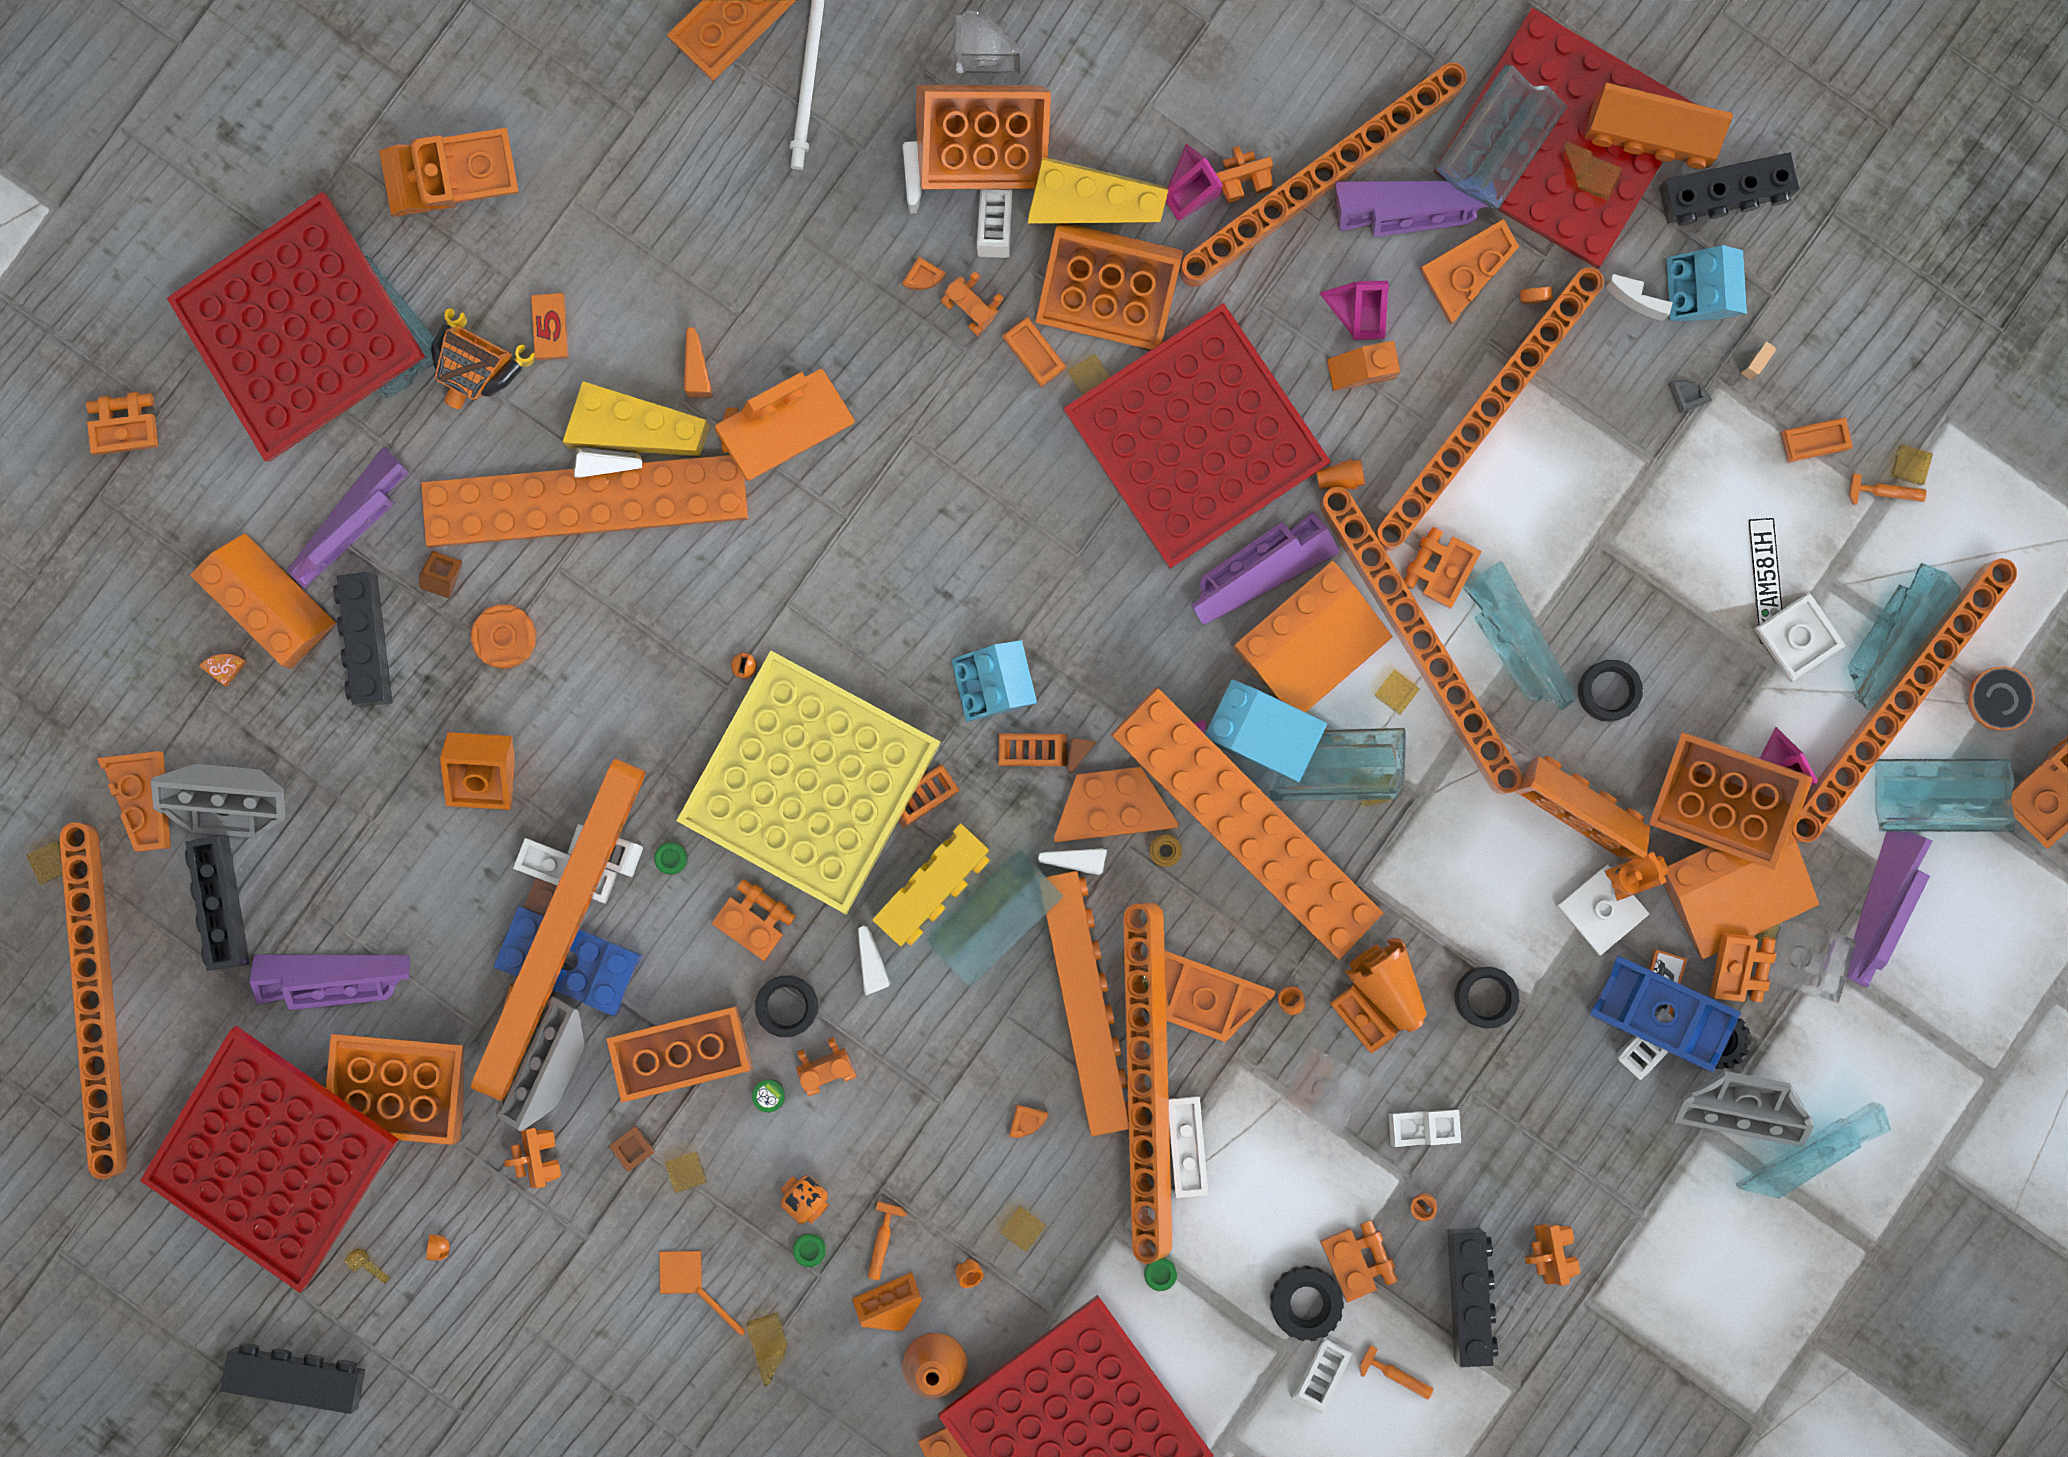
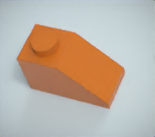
[1327,340,1401,391]

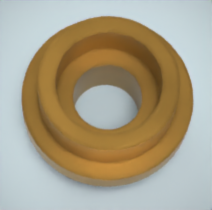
[1149,835,1182,867]

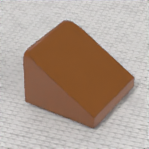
[419,551,462,598]
[1067,738,1096,773]

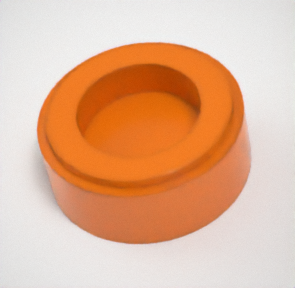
[1520,287,1553,304]

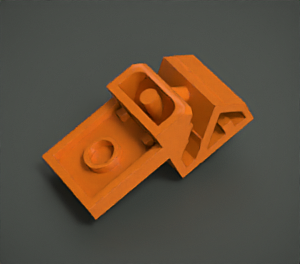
[379,128,519,217]
[1999,735,2068,849]

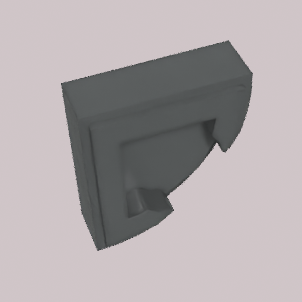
[1668,380,1712,413]

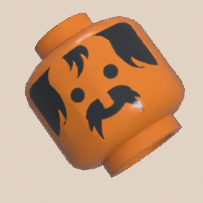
[780,1175,829,1224]

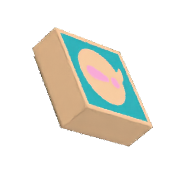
[1740,341,1776,380]

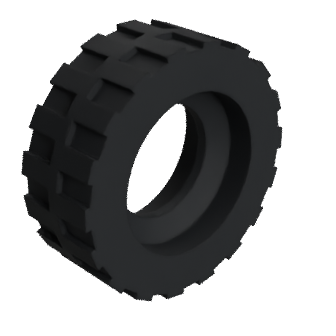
[1270,1265,1344,1341]

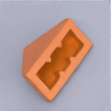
[852,1272,922,1332]

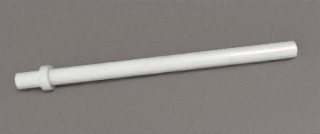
[790,0,824,170]

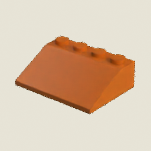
[915,85,1051,189]
[1035,223,1184,350]
[1232,561,1393,713]
[1649,732,1814,870]
[1514,755,1650,860]
[1663,833,1820,960]
[326,1034,464,1145]

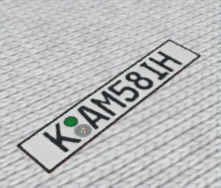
[1748,518,1783,644]

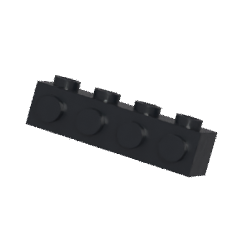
[1659,152,1800,226]
[333,572,393,707]
[185,836,250,971]
[1447,1228,1498,1367]
[220,1343,366,1414]

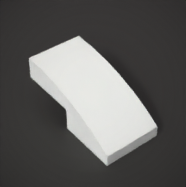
[1605,274,1673,321]
[1388,1110,1461,1147]

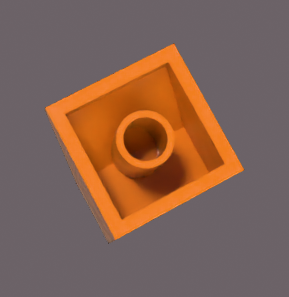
[440,732,515,810]

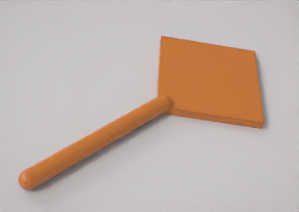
[659,1251,745,1335]

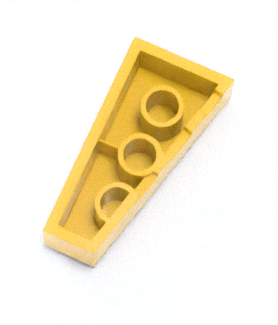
[1027,156,1168,223]
[563,381,710,457]
[872,823,990,947]

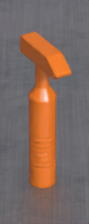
[1849,474,1927,505]
[867,1201,907,1280]
[1359,1345,1434,1400]

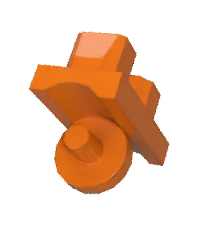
[1216,146,1273,203]
[1605,852,1669,901]
[504,1128,561,1188]
[1524,1224,1581,1286]

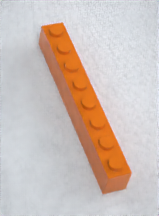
[1039,871,1129,1137]

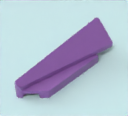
[1335,181,1498,237]
[288,448,410,589]
[1192,512,1339,624]
[1843,826,1933,987]
[250,955,411,1010]

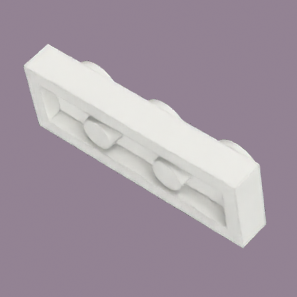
[513,838,618,903]
[1169,1096,1209,1198]

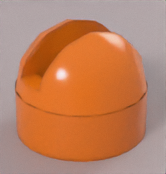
[731,653,757,679]
[1278,986,1305,1016]
[1411,1193,1437,1221]
[426,1234,450,1261]
[955,1258,984,1288]

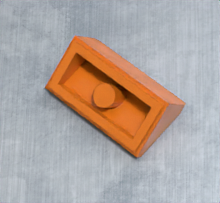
[1330,983,1400,1054]

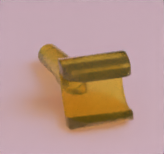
[345,1249,390,1284]

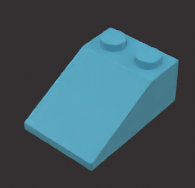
[1205,679,1327,783]

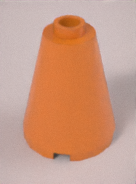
[1345,938,1427,1032]
[902,1333,968,1399]

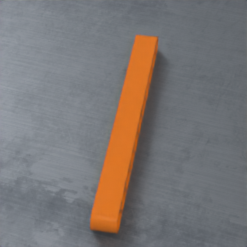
[1180,62,1467,287]
[1375,267,1604,551]
[1320,487,1522,794]
[1792,558,2017,843]
[471,758,646,1102]
[59,822,128,1180]
[1123,902,1172,1264]

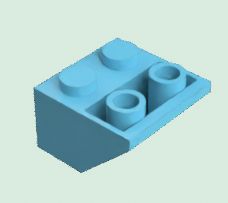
[1666,245,1747,321]
[951,641,1037,722]

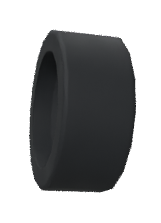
[1578,660,1643,722]
[1455,966,1520,1029]
[755,976,818,1037]

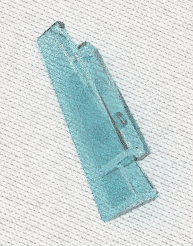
[1463,561,1576,710]
[1848,563,1961,710]
[1736,1102,1891,1199]

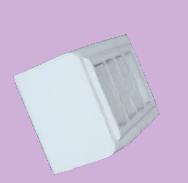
[903,141,922,214]
[977,189,1013,258]
[573,446,642,478]
[567,824,643,877]
[1038,848,1107,875]
[858,925,891,996]
[1617,1008,1674,1080]
[1292,1338,1353,1414]

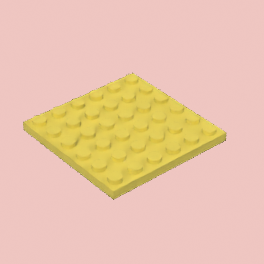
[676,650,941,914]

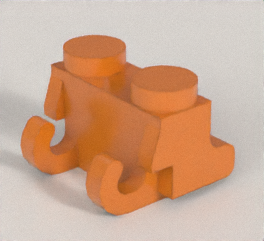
[940,272,1004,337]
[796,1037,857,1097]

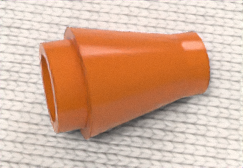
[1317,458,1365,490]

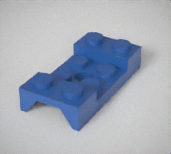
[493,906,642,1016]
[1590,956,1741,1074]

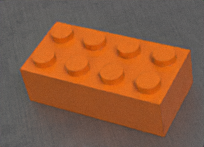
[606,1006,754,1103]

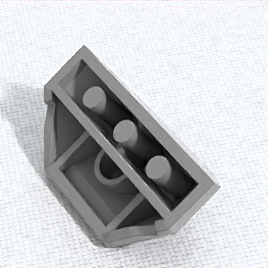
[151,764,285,838]
[496,997,585,1131]
[1674,1071,1814,1147]

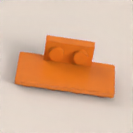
[714,369,855,481]

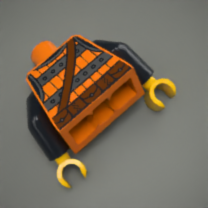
[431,308,535,409]

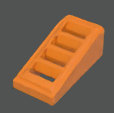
[684,327,713,398]
[998,733,1067,766]
[898,764,960,829]

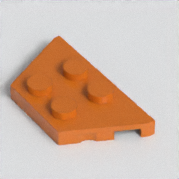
[1054,767,1179,843]
[1165,951,1276,1042]

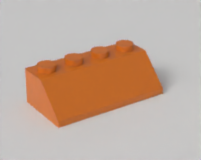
[1585,83,1733,169]
[190,533,337,669]

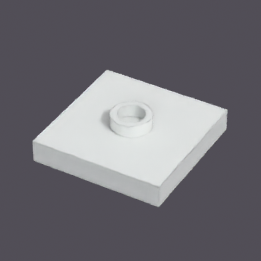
[1754,592,1846,682]
[1556,864,1650,956]

